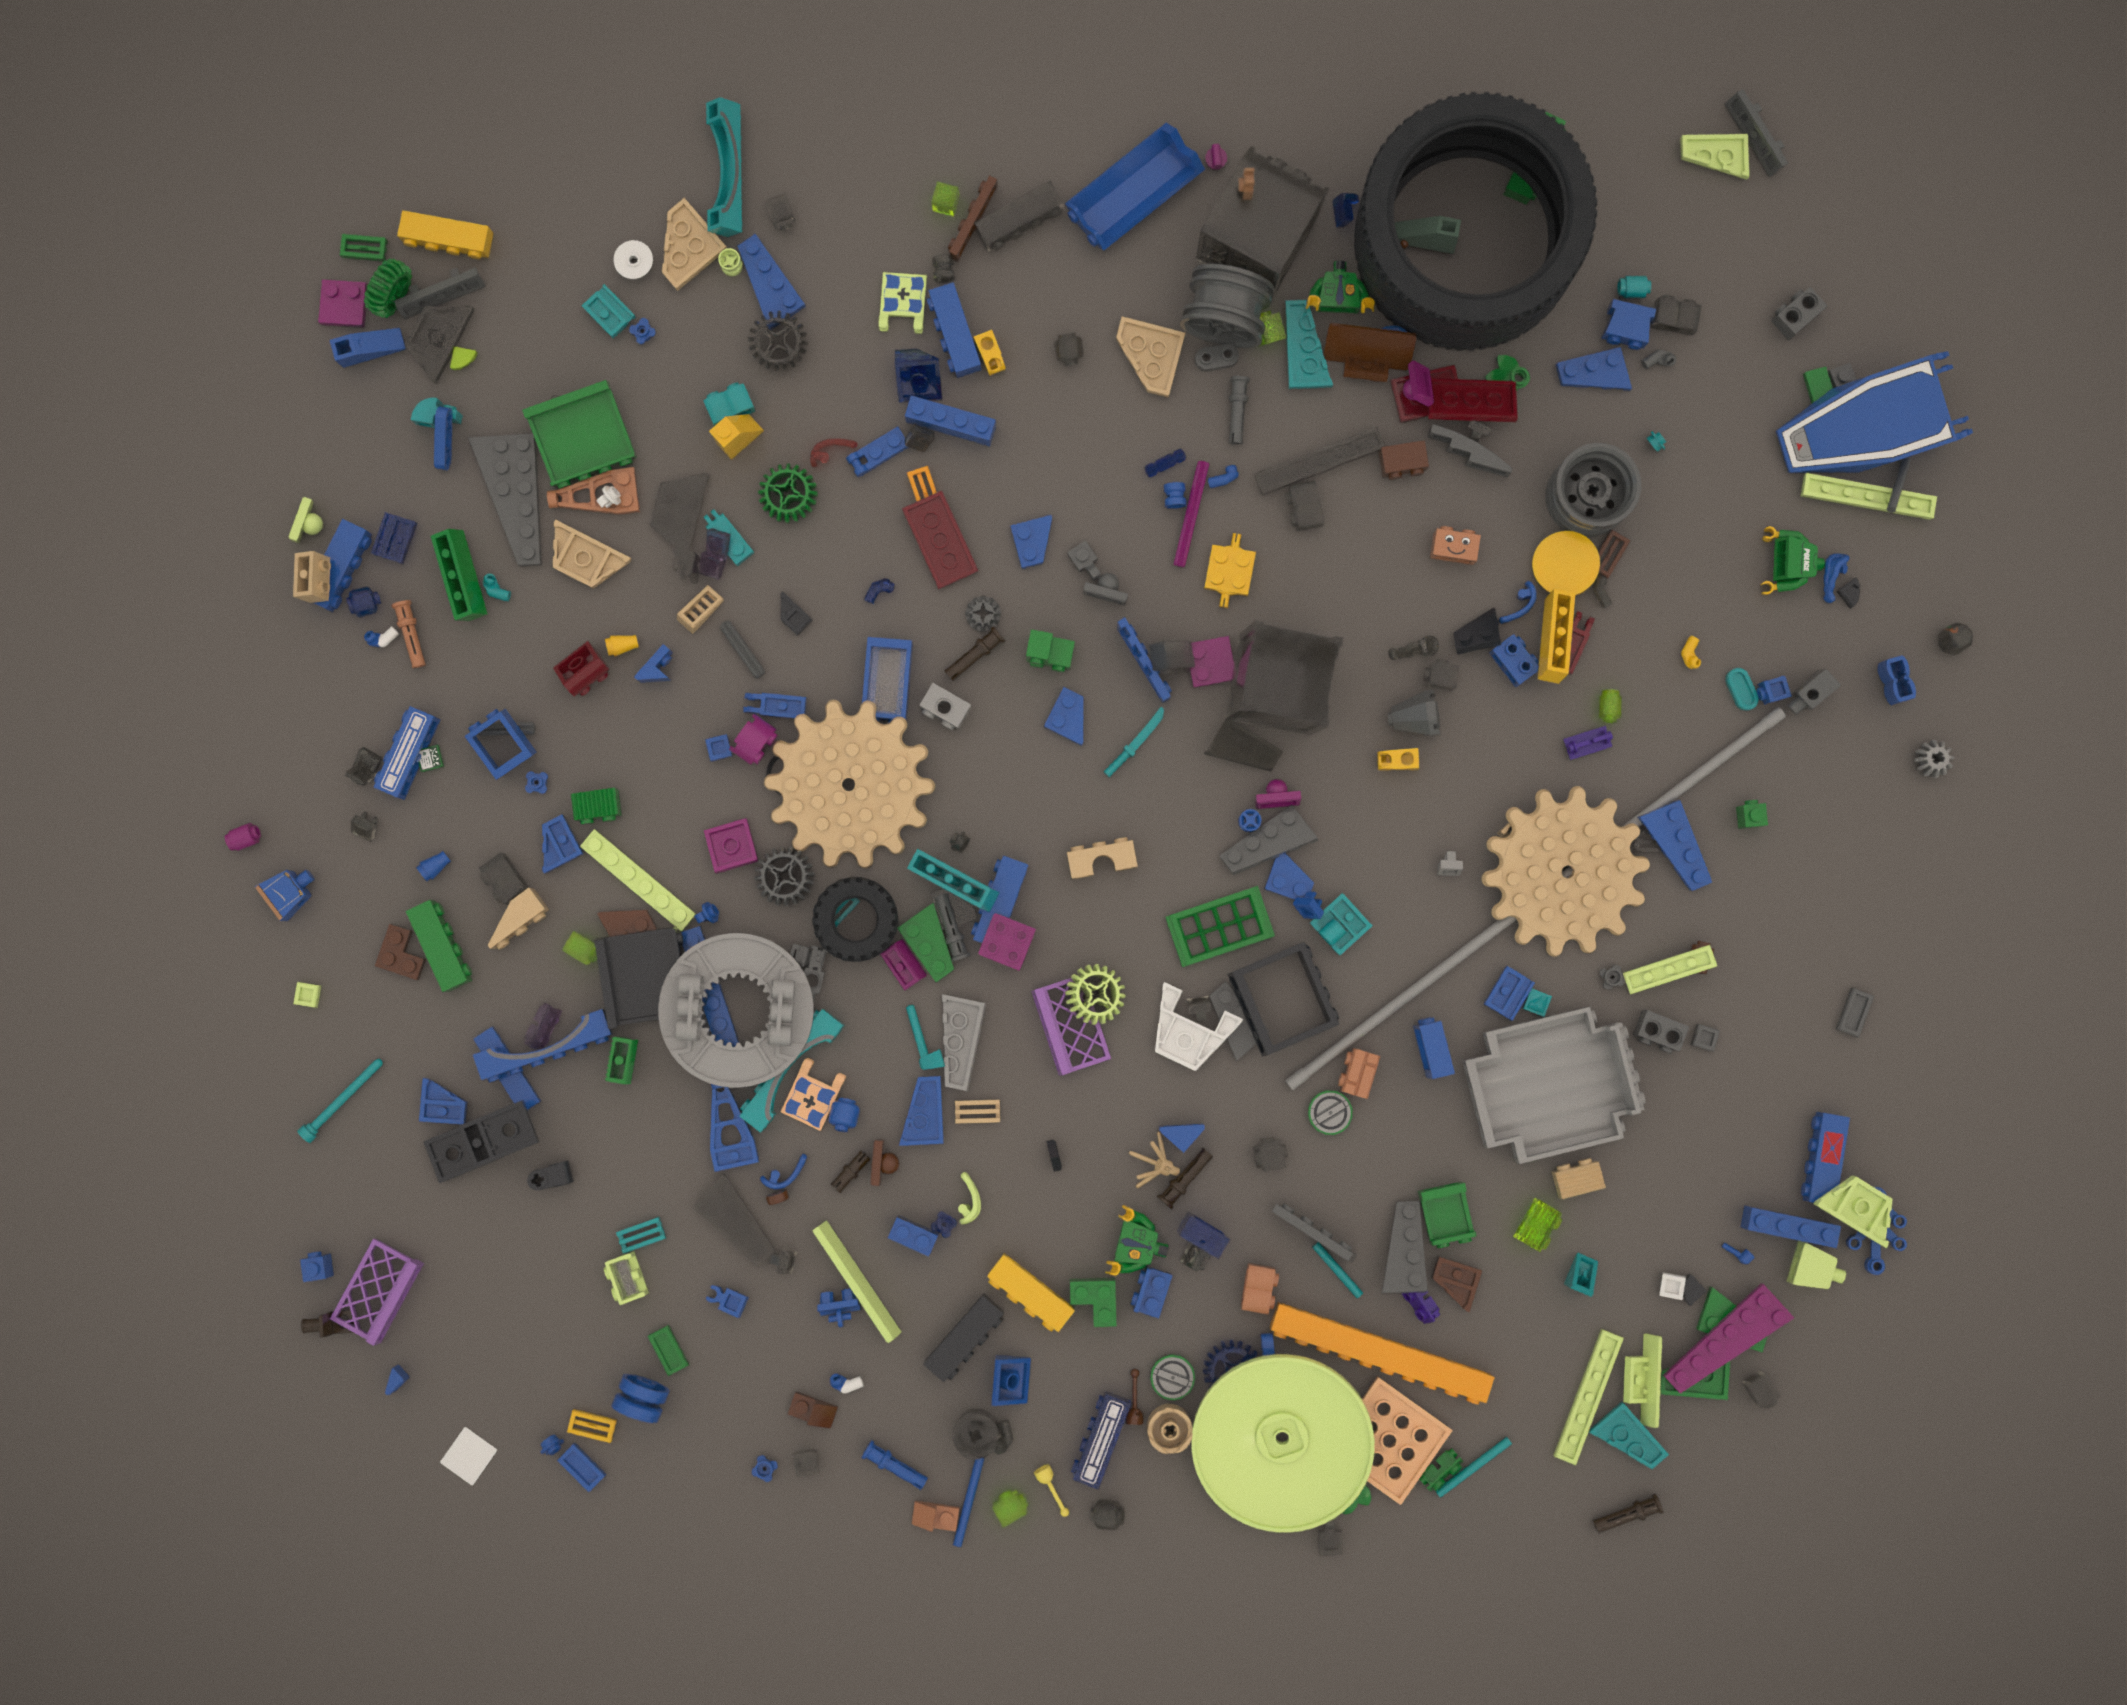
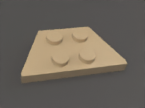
[553,519,632,589]

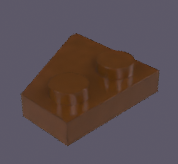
[1431,1256,1482,1312]

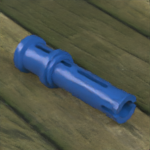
[861,1440,928,1490]

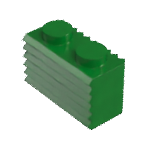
[571,788,622,825]
[605,1036,638,1085]

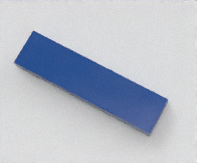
[473,1027,541,1110]

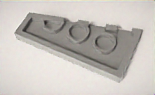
[942,994,986,1091]

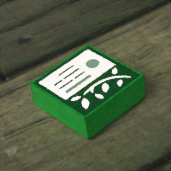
[419,745,444,772]

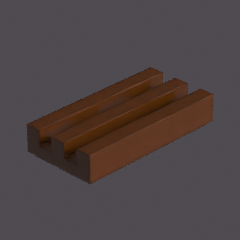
[1598,530,1631,579]

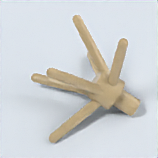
[1129,1132,1180,1188]

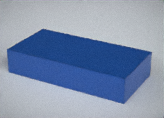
[557,1443,607,1492]

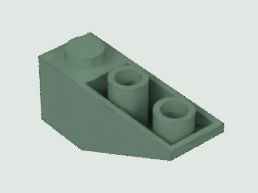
[1395,216,1461,254]

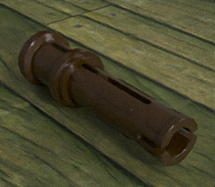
[944,626,1005,681]
[1156,1148,1213,1210]
[1593,1493,1664,1534]

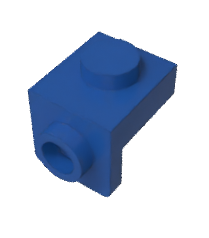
[1757,675,1792,705]

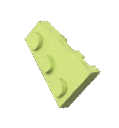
[1680,134,1749,180]

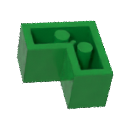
[1026,629,1075,672]
[1070,1278,1116,1327]

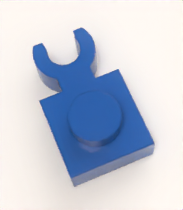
[706,1285,749,1318]

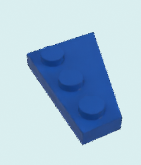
[1556,347,1632,391]

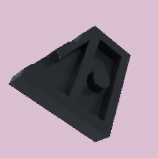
[1454,608,1501,655]

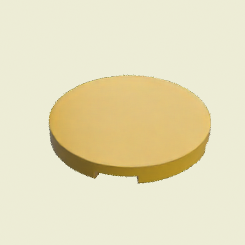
[1532,531,1600,596]

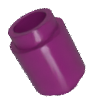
[225,823,261,851]

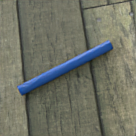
[953,1456,985,1547]

